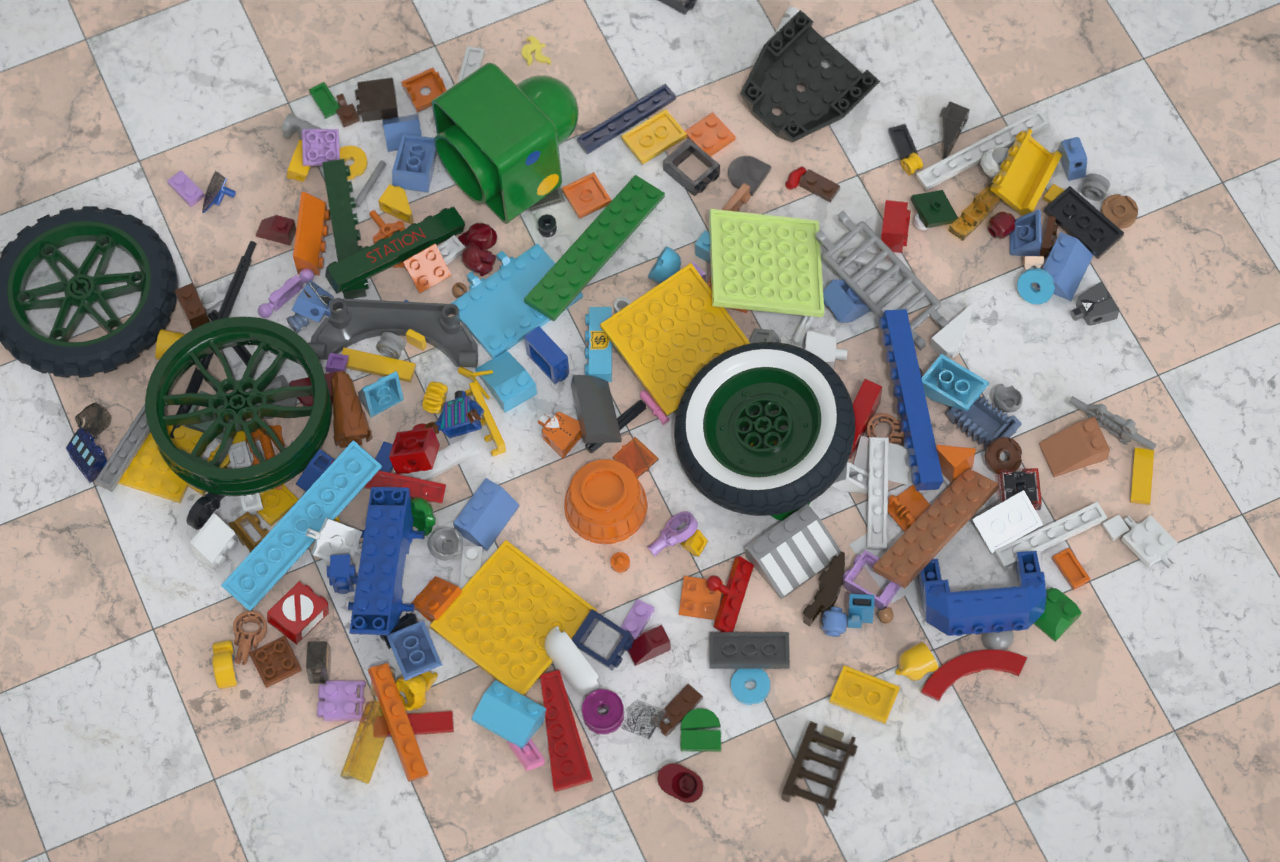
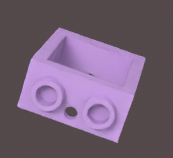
[843,550,901,610]

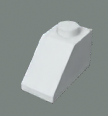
[831,462,869,494]

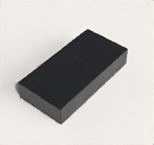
[888,124,918,162]

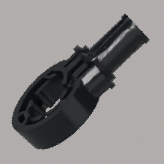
[186,493,225,530]

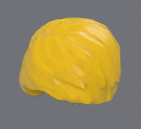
[395,675,427,710]

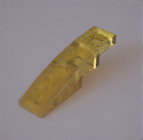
[948,182,1002,241]

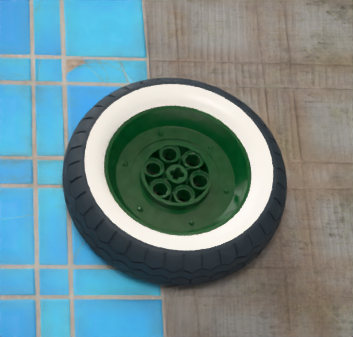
[674,342,855,516]

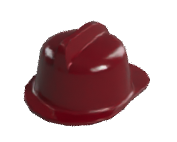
[457,223,497,256]
[657,763,704,803]

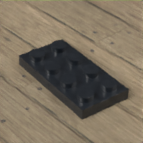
[1044,186,1124,259]

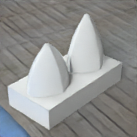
[198,277,239,313]

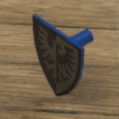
[202,171,236,213]

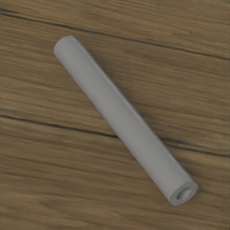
[355,160,387,207]

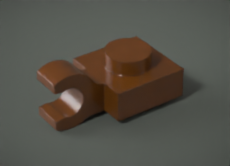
[336,93,360,128]

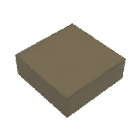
[818,725,844,753]

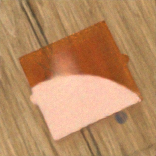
[613,437,659,478]

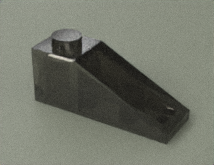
[940,101,970,159]

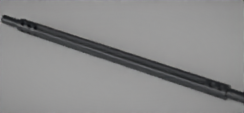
[170,241,257,439]

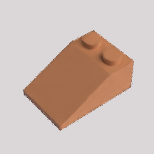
[1039,417,1110,477]

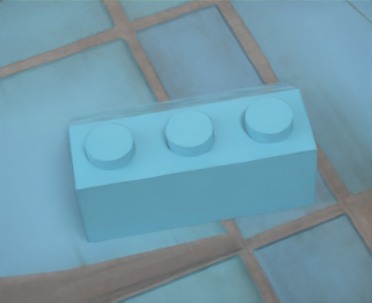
[471,680,546,749]

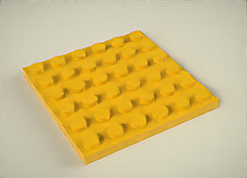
[600,263,750,416]
[429,540,597,696]

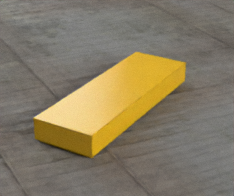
[1130,448,1154,505]

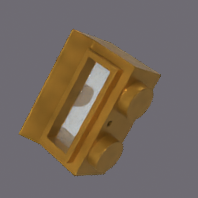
[228,512,269,553]

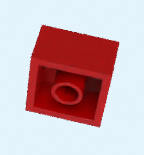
[880,200,911,253]

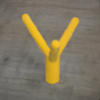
[458,367,493,399]

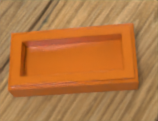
[1052,547,1090,590]

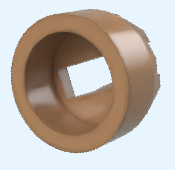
[452,282,467,299]
[877,608,894,624]

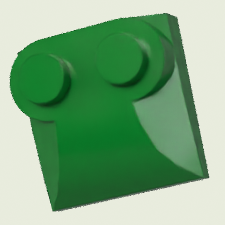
[1033,587,1082,642]

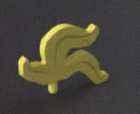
[521,36,551,66]

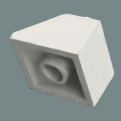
[190,513,238,570]

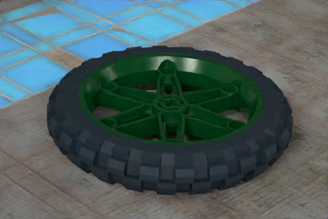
[0,206,178,378]

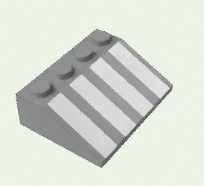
[745,504,841,599]

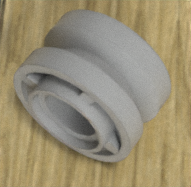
[1081,173,1110,201]
[376,332,406,359]

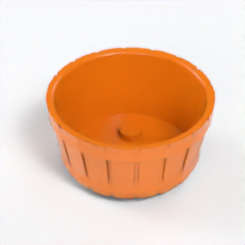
[564,459,648,544]

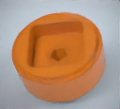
[610,552,630,573]

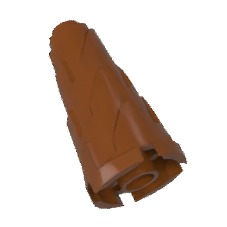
[331,371,373,448]

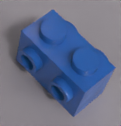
[327,554,358,594]

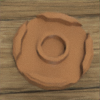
[1101,194,1138,229]

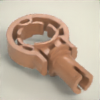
[867,413,905,444]
[233,611,267,665]

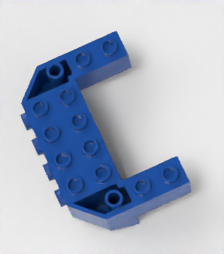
[918,551,1046,636]

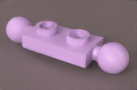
[258,268,314,318]

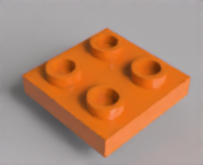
[411,576,462,622]

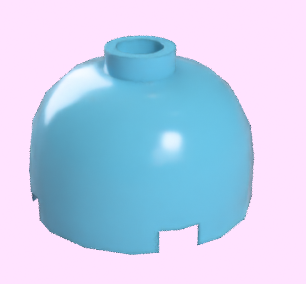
[648,246,681,284]

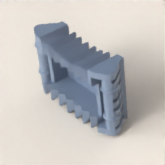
[946,396,1022,448]

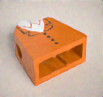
[538,412,582,459]

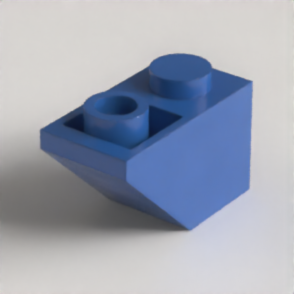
[295,449,335,492]

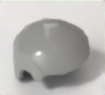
[993,384,1023,412]
[981,631,1014,651]

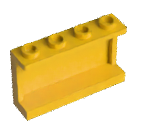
[990,129,1062,216]

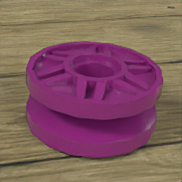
[582,689,625,735]

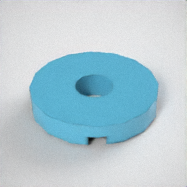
[1017,268,1055,304]
[731,669,770,705]

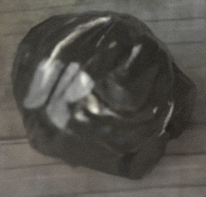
[75,403,112,439]

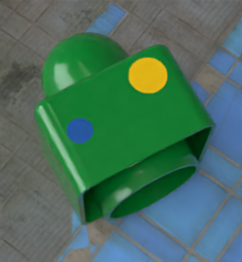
[431,63,579,224]

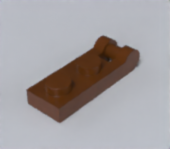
[651,684,703,737]

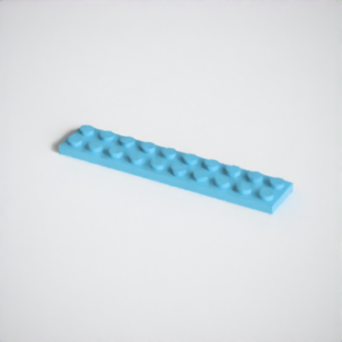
[221,440,382,611]

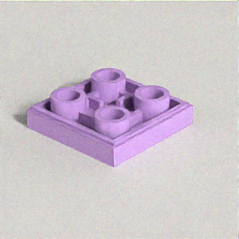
[302,129,340,166]

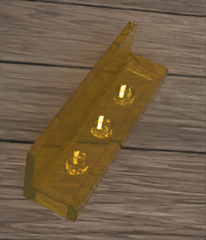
[340,700,389,784]

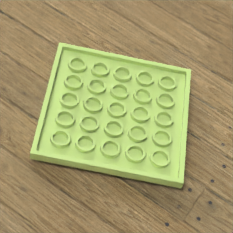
[709,209,824,318]

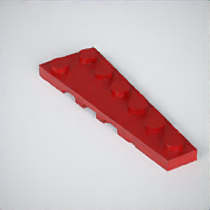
[540,670,593,792]

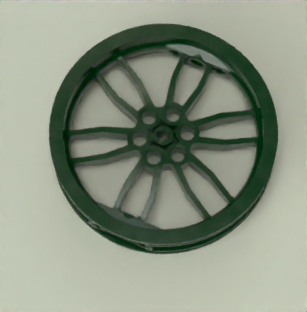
[145,316,332,496]

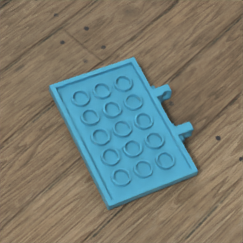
[450,243,583,359]

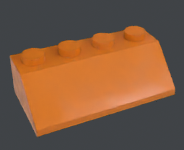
[293,192,330,276]

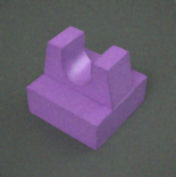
[325,353,349,373]

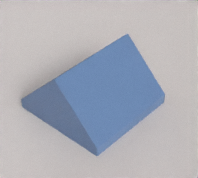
[382,114,422,152]
[1010,209,1042,256]

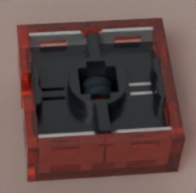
[998,468,1042,510]

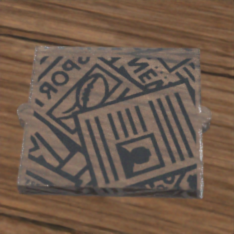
[621,700,666,739]

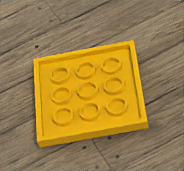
[118,425,205,504]

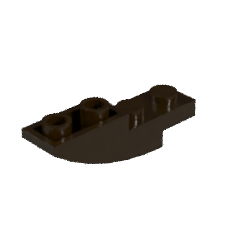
[803,551,845,627]

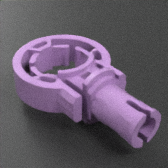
[647,511,698,556]

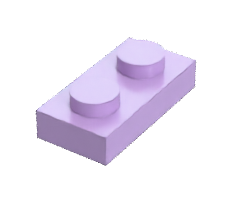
[167,170,205,207]
[619,599,655,641]

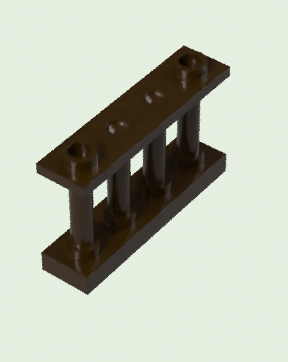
[782,721,858,817]

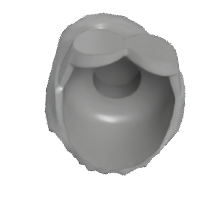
[427,528,463,561]

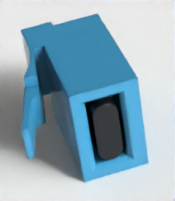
[848,594,875,628]

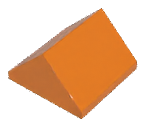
[936,445,976,484]

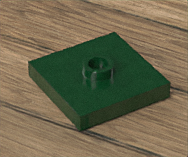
[910,190,959,228]

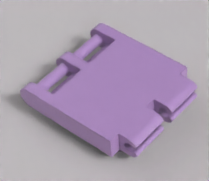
[317,681,366,721]

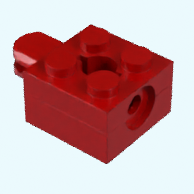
[389,423,440,474]

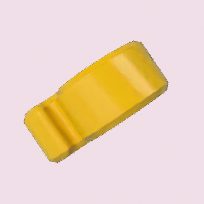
[212,640,238,689]

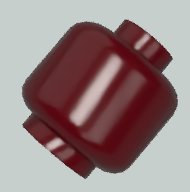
[987,211,1016,239]

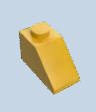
[378,184,413,224]

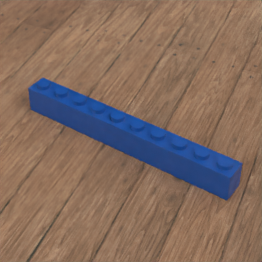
[879,309,944,491]

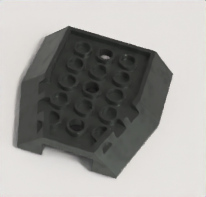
[740,10,880,142]

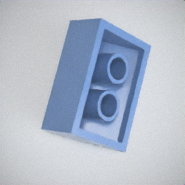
[1037,232,1093,301]
[453,478,519,551]

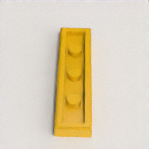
[341,347,416,383]

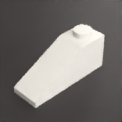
[930,304,974,358]

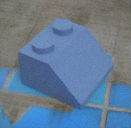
[823,280,871,323]

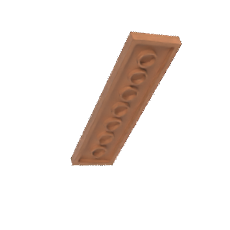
[873,469,999,588]

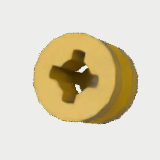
[900,152,923,176]

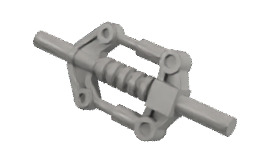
[1069,396,1157,451]

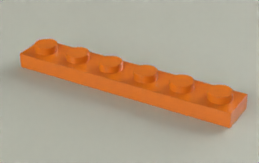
[368,663,429,782]

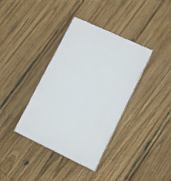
[972,490,1043,553]

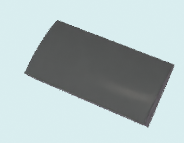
[571,375,622,443]

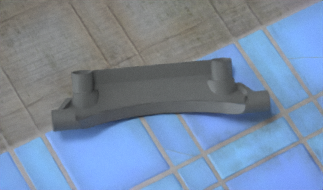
[308,298,478,368]

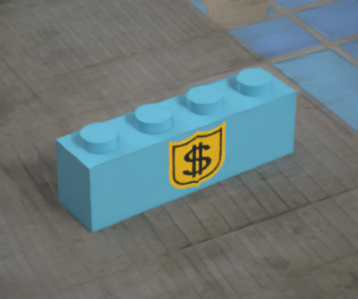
[585,307,612,382]

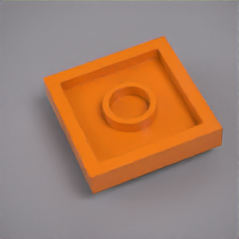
[685,112,735,157]
[562,172,611,219]

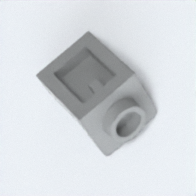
[749,328,781,343]

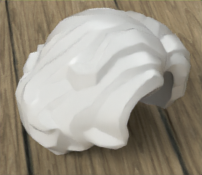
[980,146,1009,179]

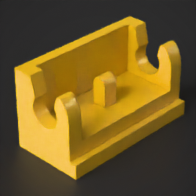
[286,139,311,182]

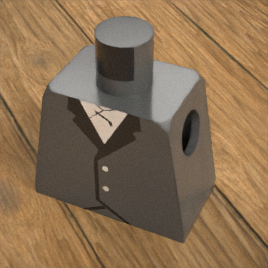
[1070,282,1120,326]

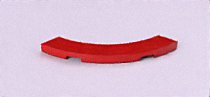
[921,650,1028,701]

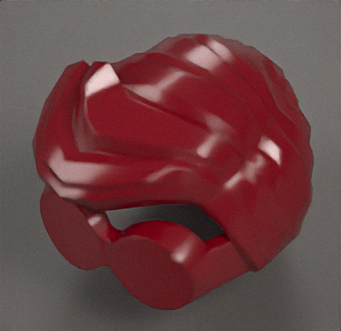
[461,241,496,276]

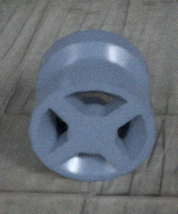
[286,312,310,333]

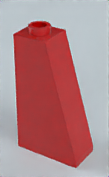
[849,379,882,459]

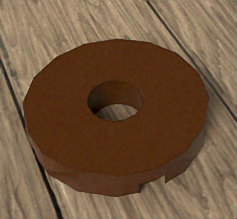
[984,437,1022,475]

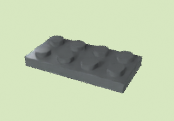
[709,632,790,669]

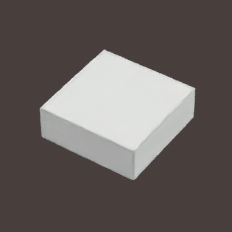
[1102,515,1130,541]

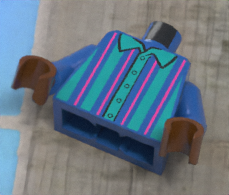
[425,391,484,438]

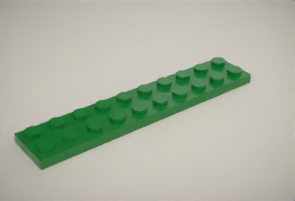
[524,175,665,321]

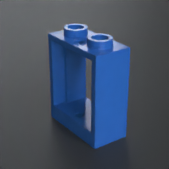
[524,326,570,384]

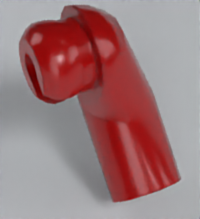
[785,166,807,190]

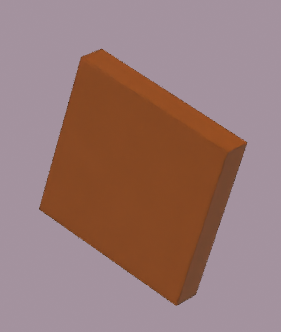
[249,636,302,688]

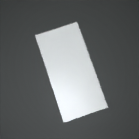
[853,436,915,486]
[849,534,920,603]

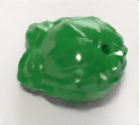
[411,497,436,536]

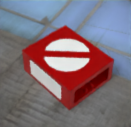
[267,582,329,645]

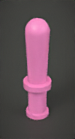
[640,390,670,425]

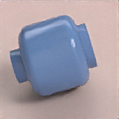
[821,607,848,637]

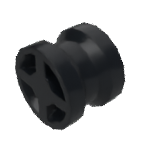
[538,214,557,238]

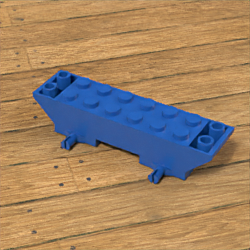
[348,487,425,635]

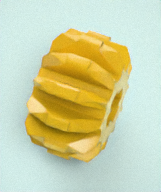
[422,381,448,414]

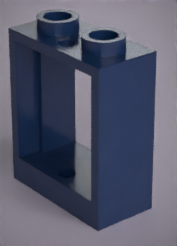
[572,609,634,671]

